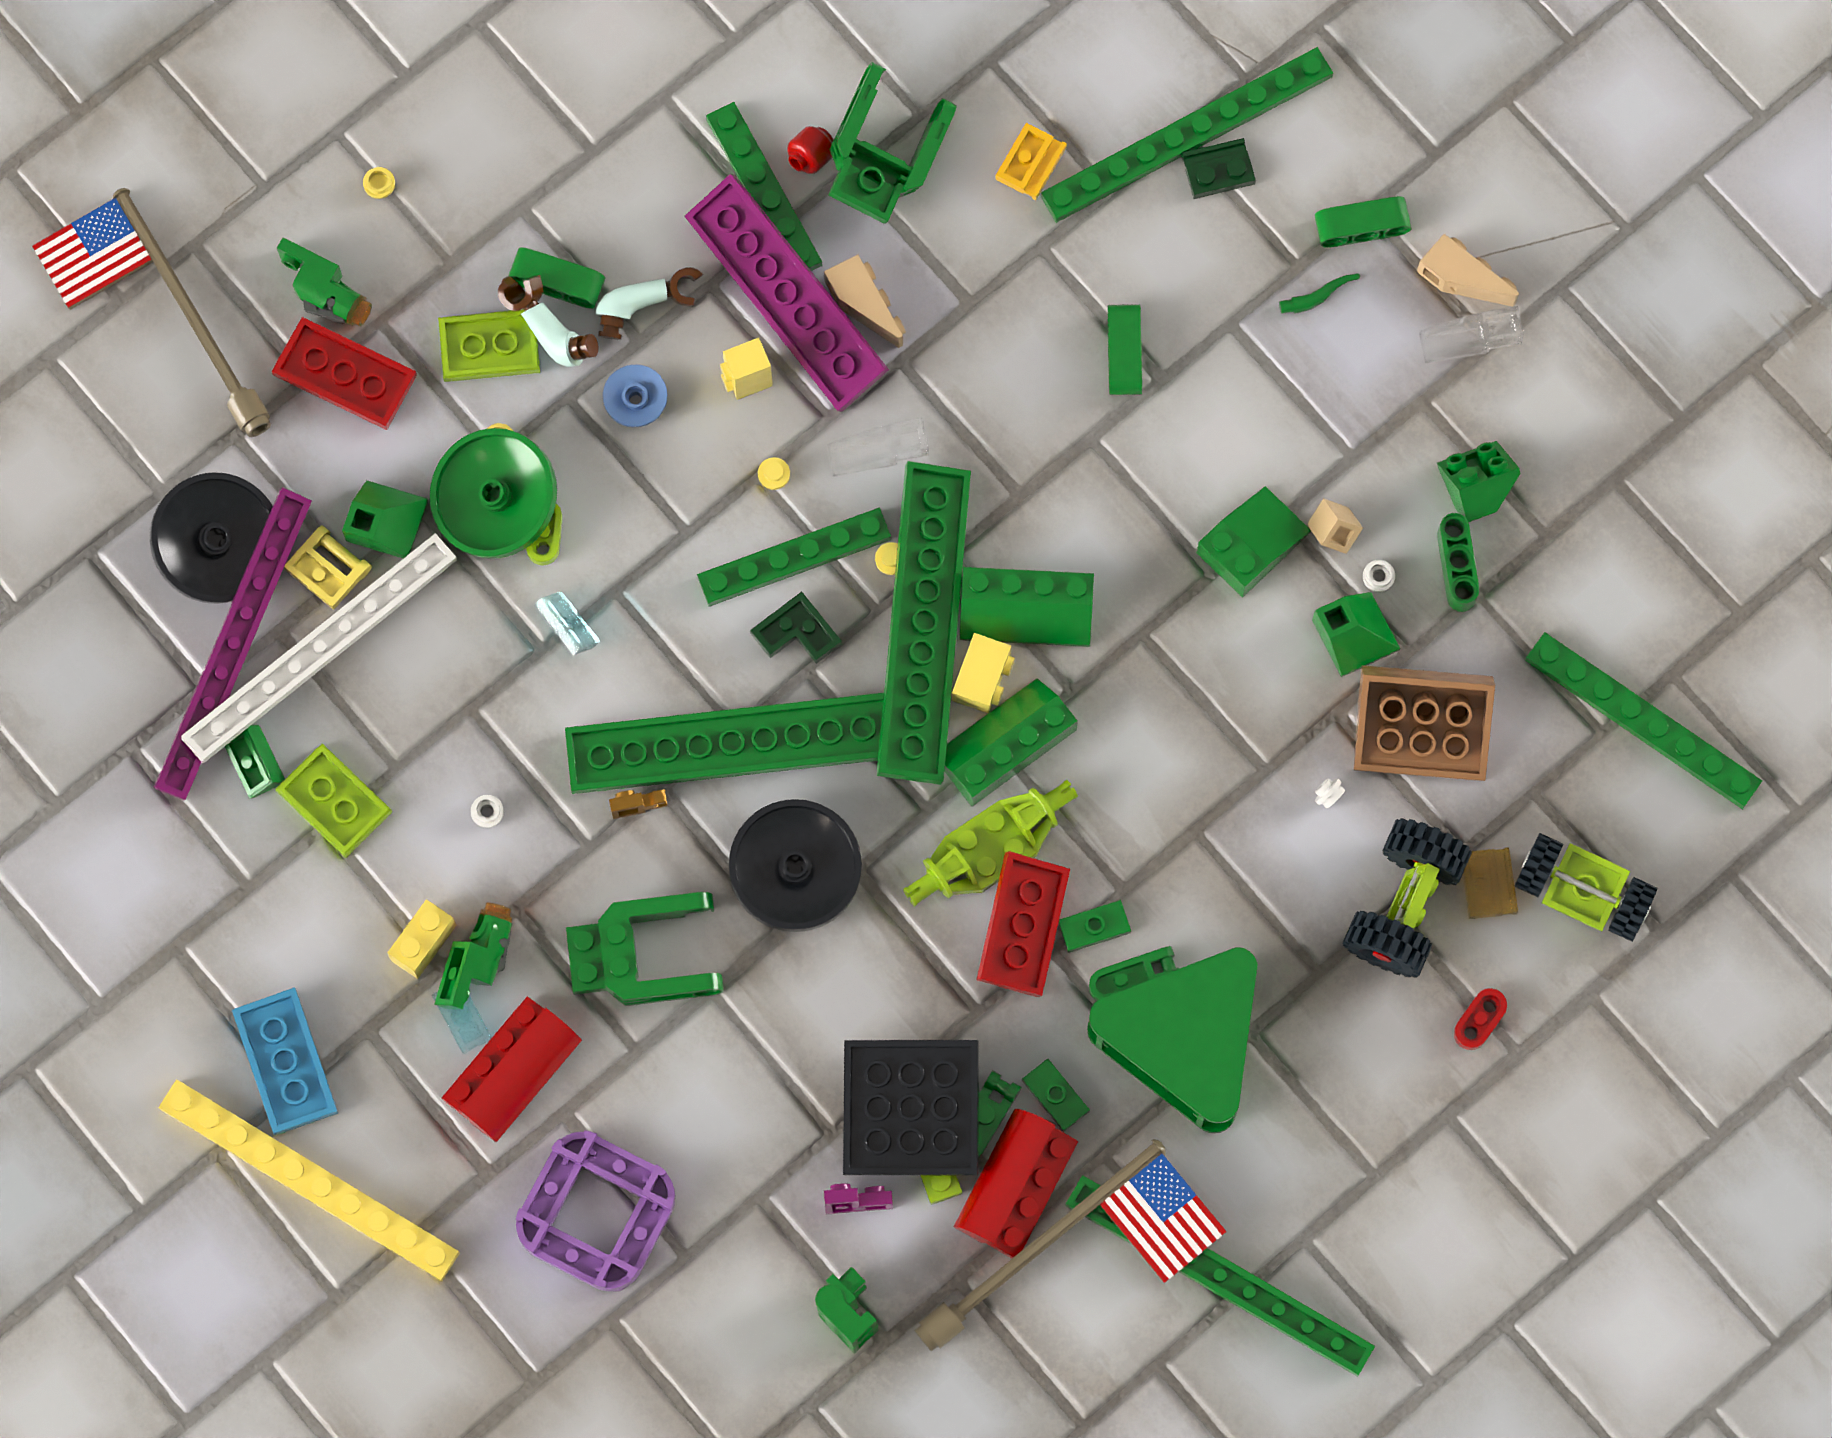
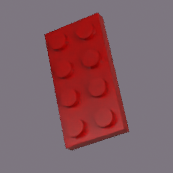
[271,317,417,430]
[976,851,1070,997]

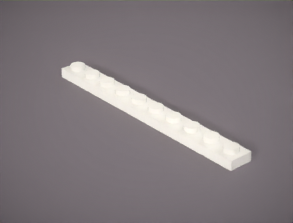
[181,533,457,763]

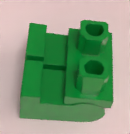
[815,1267,879,1354]

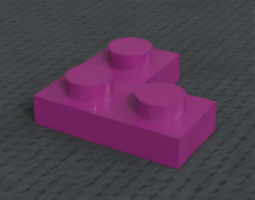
[824,1183,893,1214]

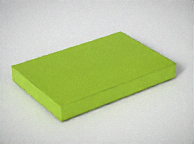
[438,309,541,382]
[275,743,392,858]

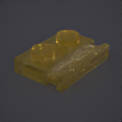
[1463,847,1518,919]

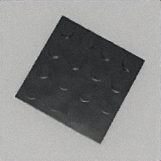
[843,1040,979,1176]

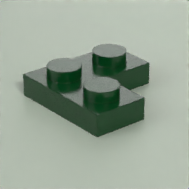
[750,591,842,664]

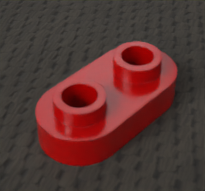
[1454,988,1507,1050]

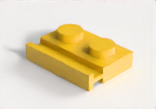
[995,123,1067,200]

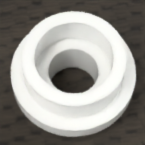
[1363,560,1395,592]
[1315,778,1345,808]
[471,795,504,828]

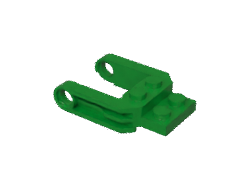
[828,62,957,224]
[566,892,724,1006]

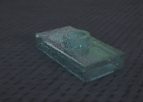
[535,591,599,655]
[432,992,492,1054]

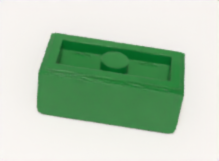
[225,725,285,799]

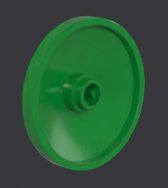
[430,428,557,559]

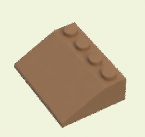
[1354,665,1495,781]

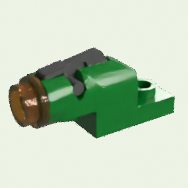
[277,237,372,327]
[434,902,512,1010]

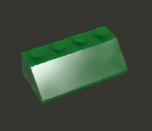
[960,567,1094,647]
[944,678,1078,807]

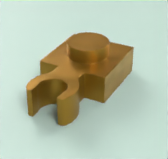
[609,790,668,819]

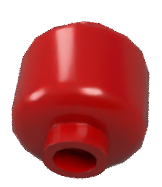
[787,126,833,174]

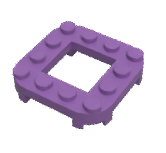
[516,1130,675,1291]

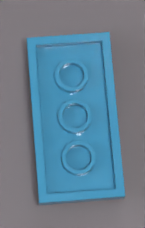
[232,987,338,1136]

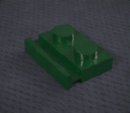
[1182,138,1256,199]

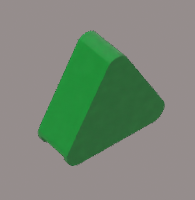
[1087,947,1258,1134]

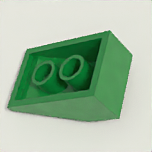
[1196,486,1311,598]

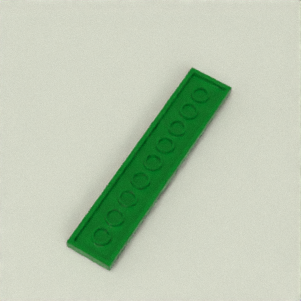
[876,461,971,785]
[565,693,884,794]

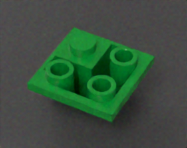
[1437,441,1521,523]
[342,480,429,559]
[1312,592,1400,677]

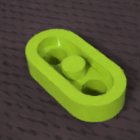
[526,503,563,566]

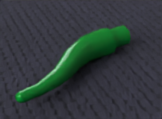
[1279,273,1360,314]

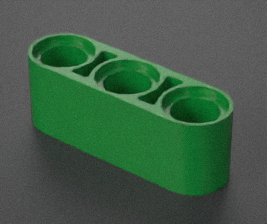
[1315,196,1412,248]
[508,247,606,309]
[1108,304,1142,395]
[1437,513,1479,612]

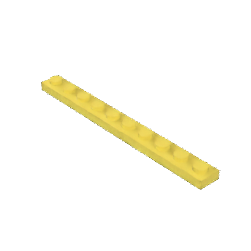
[158,1079,460,1282]

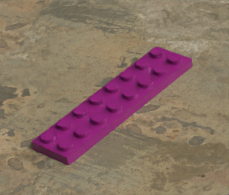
[684,174,889,412]

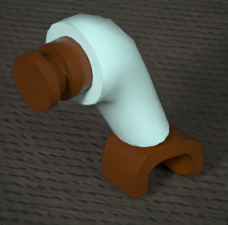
[595,267,704,340]
[498,275,599,367]

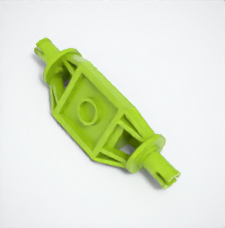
[903,779,1078,907]

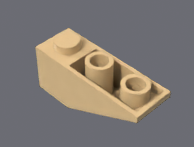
[1417,234,1519,307]
[824,255,906,348]

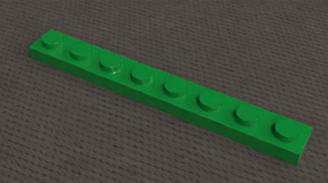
[1525,632,1763,810]

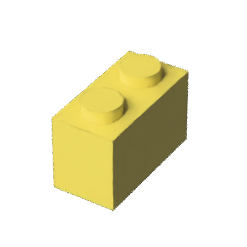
[720,338,773,400]
[952,633,1015,713]
[387,899,457,979]

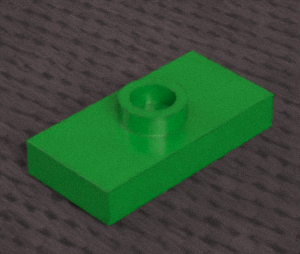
[1058,900,1131,953]
[1022,1059,1090,1132]

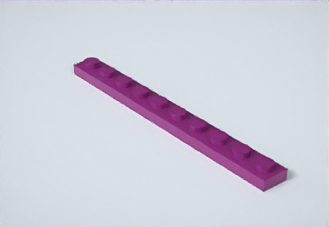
[154,487,312,801]

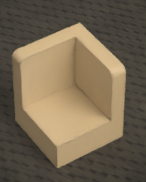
[1308,498,1363,554]

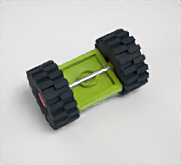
[1342,818,1472,978]

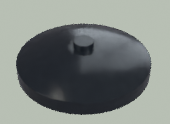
[150,472,273,604]
[729,799,862,932]

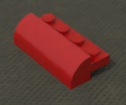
[441,996,582,1142]
[953,1109,1079,1258]

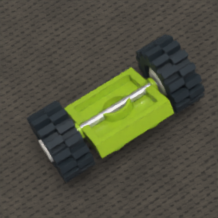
[1514,833,1658,942]

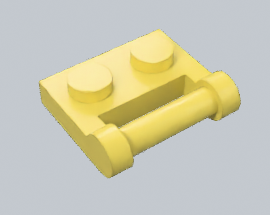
[284,525,372,610]

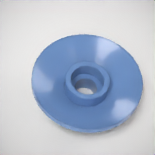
[603,365,668,427]

